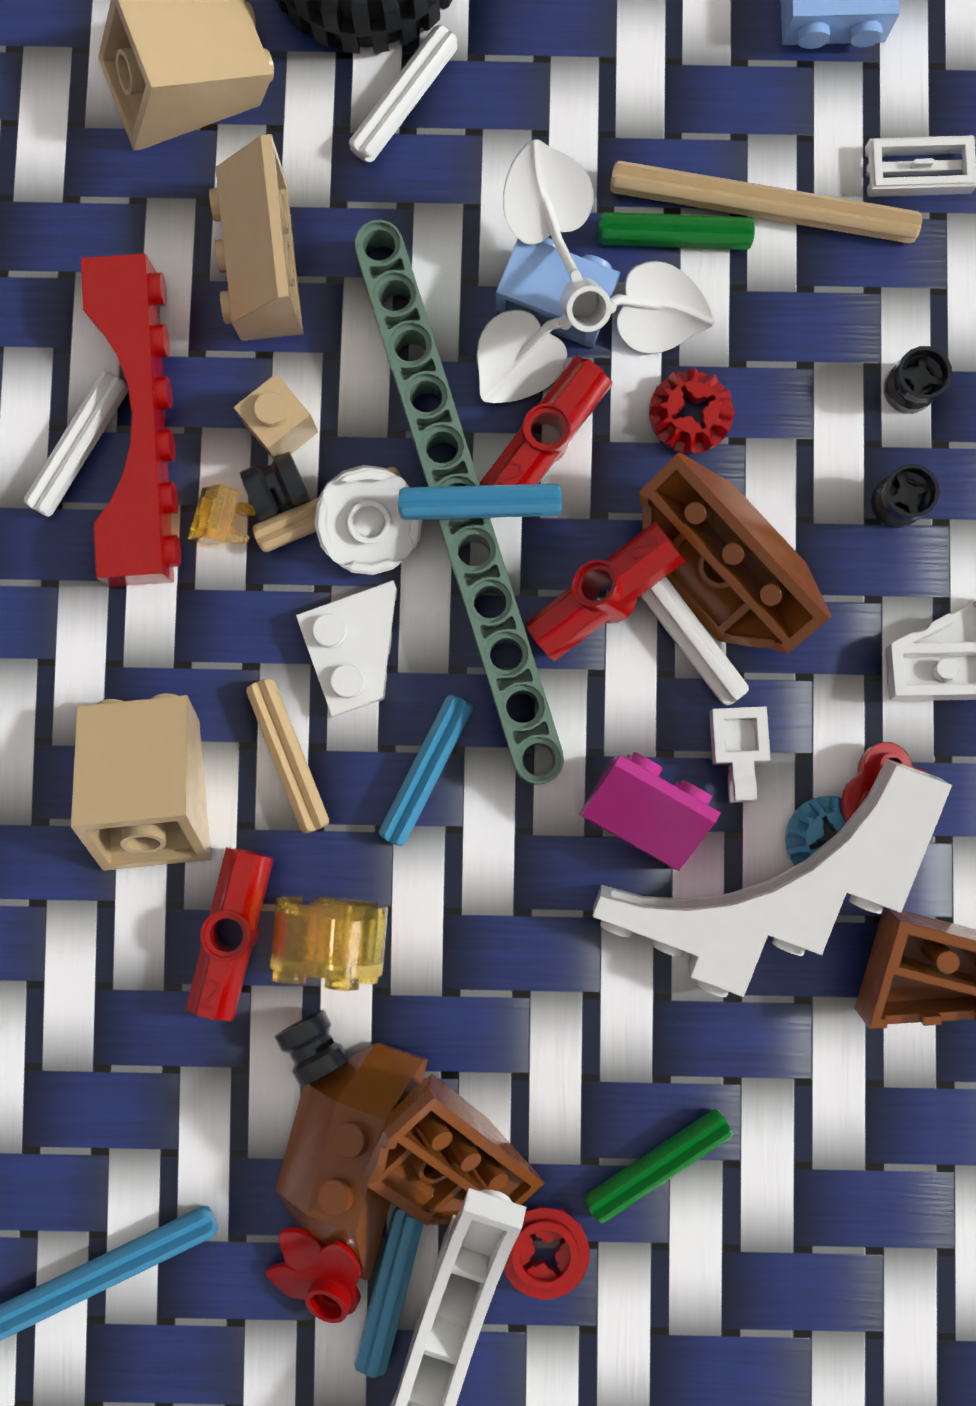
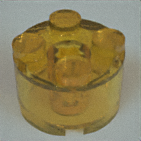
[270,896,388,991]

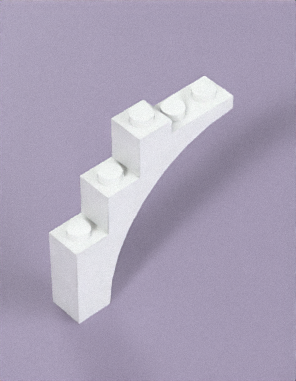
[593,758,952,997]
[389,1188,527,1406]

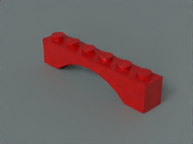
[81,253,181,587]

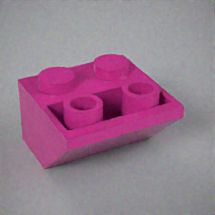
[579,752,721,871]

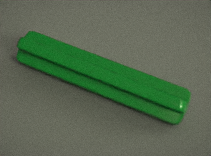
[598,212,755,250]
[585,1109,733,1224]

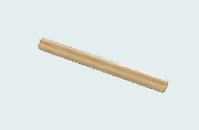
[610,161,922,244]

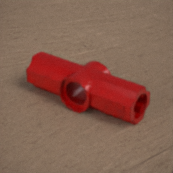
[479,355,613,486]
[526,522,685,661]
[185,847,274,1021]

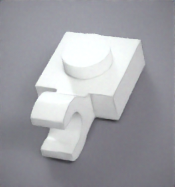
[709,706,771,803]

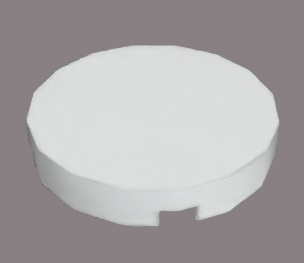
[314,465,423,575]

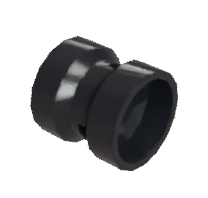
[883,346,952,414]
[240,451,311,521]
[871,464,940,529]
[274,1009,349,1086]

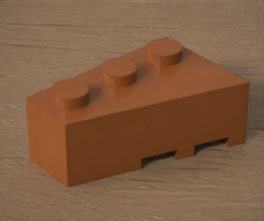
[854,907,976,1029]

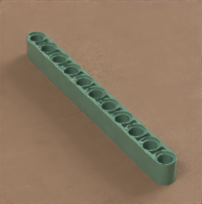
[355,220,564,785]

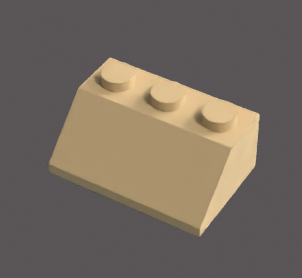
[209,134,303,341]

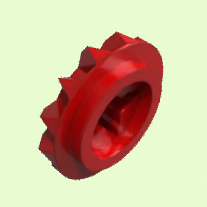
[649,367,735,454]
[503,1204,590,1299]

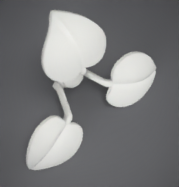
[477,139,714,403]

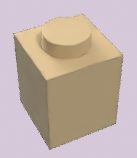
[234,373,318,460]

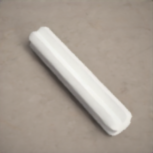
[349,25,458,163]
[24,371,128,517]
[641,577,749,706]

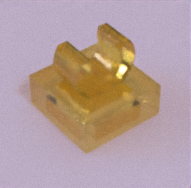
[188,484,256,545]

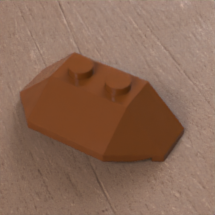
[639,452,832,653]
[275,1043,428,1281]
[361,1074,544,1225]

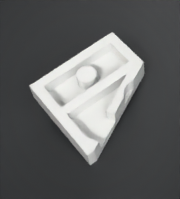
[296,580,397,718]
[885,601,976,701]

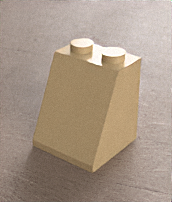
[98,0,274,151]
[71,693,211,871]

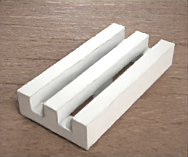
[865,135,976,197]

